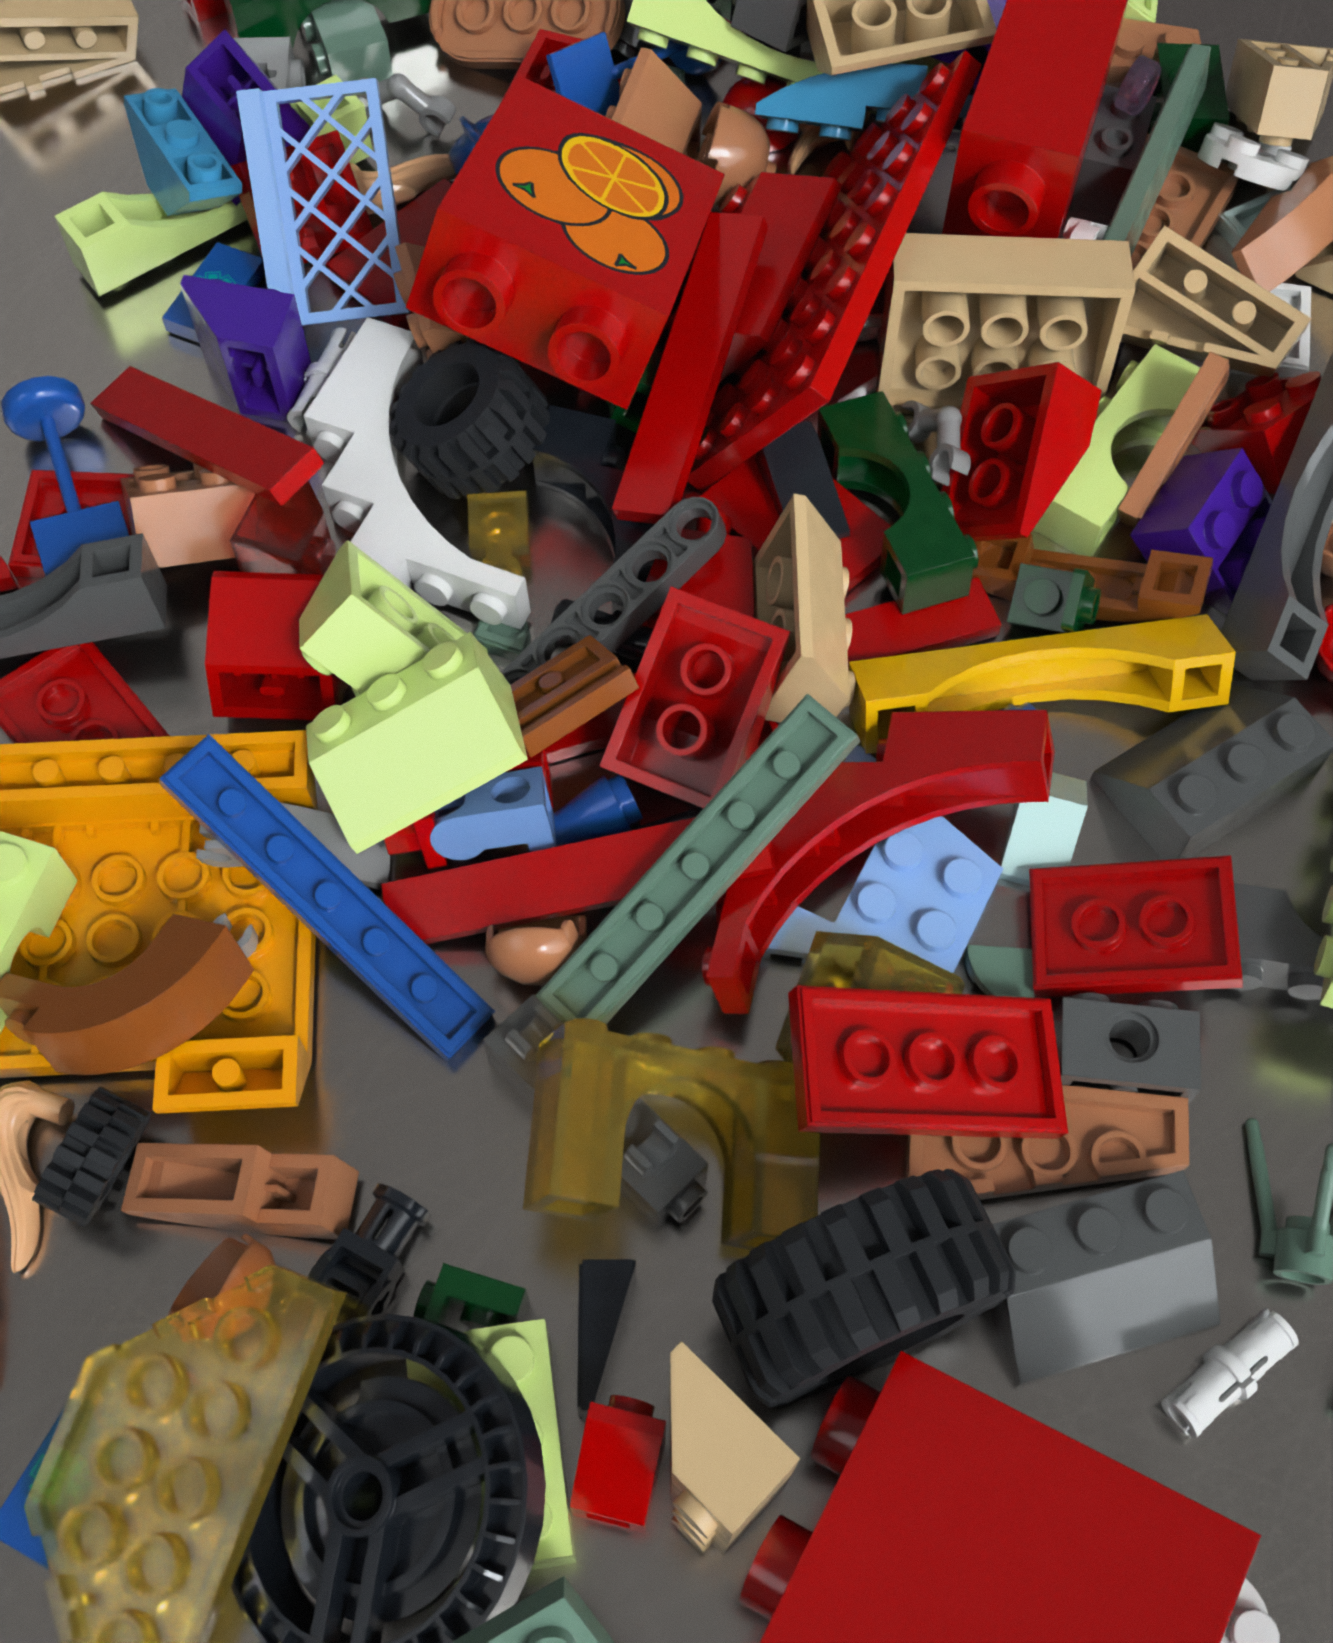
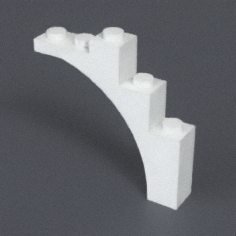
[303,317,531,630]

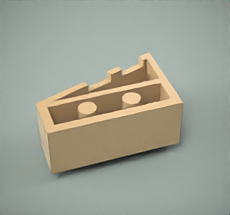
[0,0,139,95]
[1121,225,1312,377]

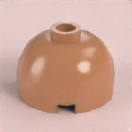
[693,101,776,213]

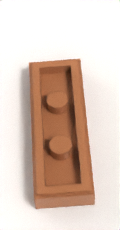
[1118,351,1230,528]

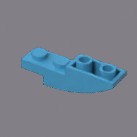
[755,64,973,140]

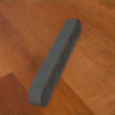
[501,497,727,685]

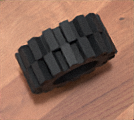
[32,1086,152,1227]

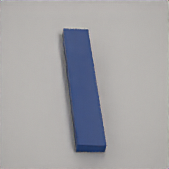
[159,734,495,1062]

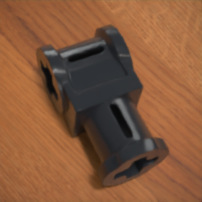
[298,1183,431,1321]

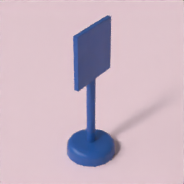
[546,32,723,117]
[1,376,129,576]

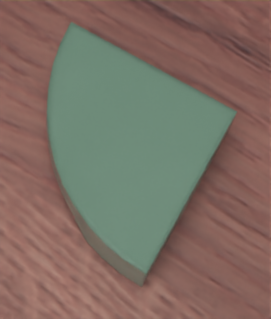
[473,620,531,661]
[964,945,1034,998]

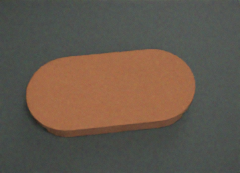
[429,0,625,69]

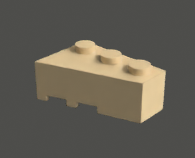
[1226,39,1333,147]

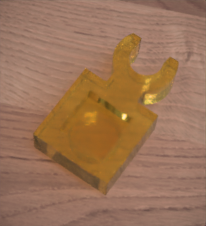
[467,490,531,577]

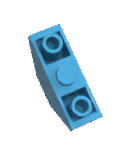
[124,88,242,216]

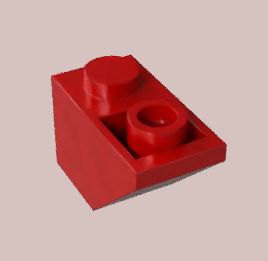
[570,1395,666,1534]

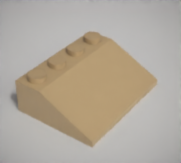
[876,233,1135,414]

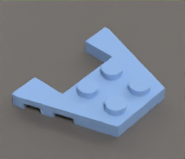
[763,745,1003,985]

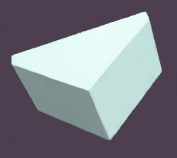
[999,772,1088,887]

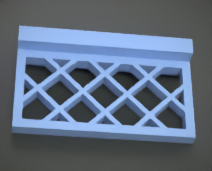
[236,78,411,327]

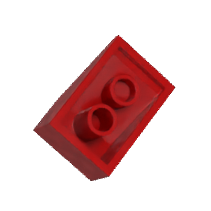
[942,362,1102,542]
[599,587,791,809]

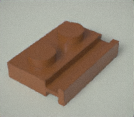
[511,635,639,757]

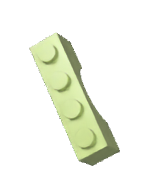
[1033,344,1200,557]

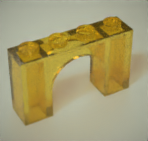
[523,1018,820,1250]

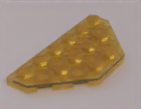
[24,1264,347,1643]

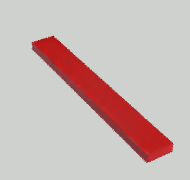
[545,577,1002,764]

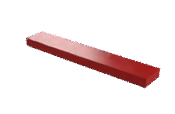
[612,212,768,524]
[90,366,324,506]
[381,817,776,944]

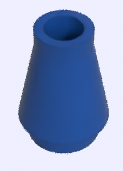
[554,774,643,846]

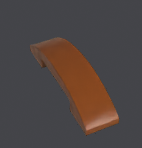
[972,534,1213,622]

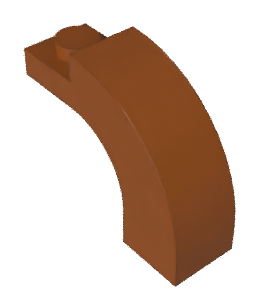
[0,914,254,1075]

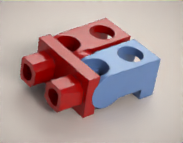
[384,749,556,869]

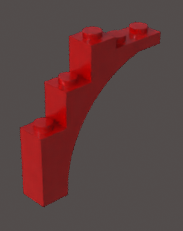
[702,710,1055,1014]

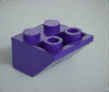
[182,29,311,206]
[180,275,311,422]
[1130,448,1273,615]

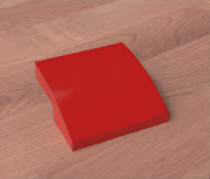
[231,130,373,264]

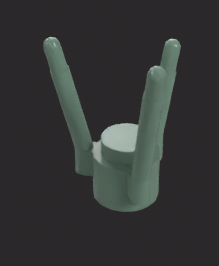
[1245,1118,1333,1285]

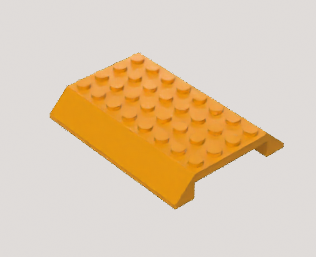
[0,730,318,1114]

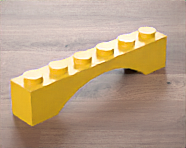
[849,614,1236,754]

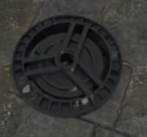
[220,1313,546,1643]

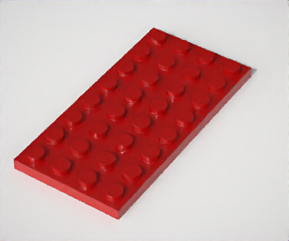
[687,50,982,492]

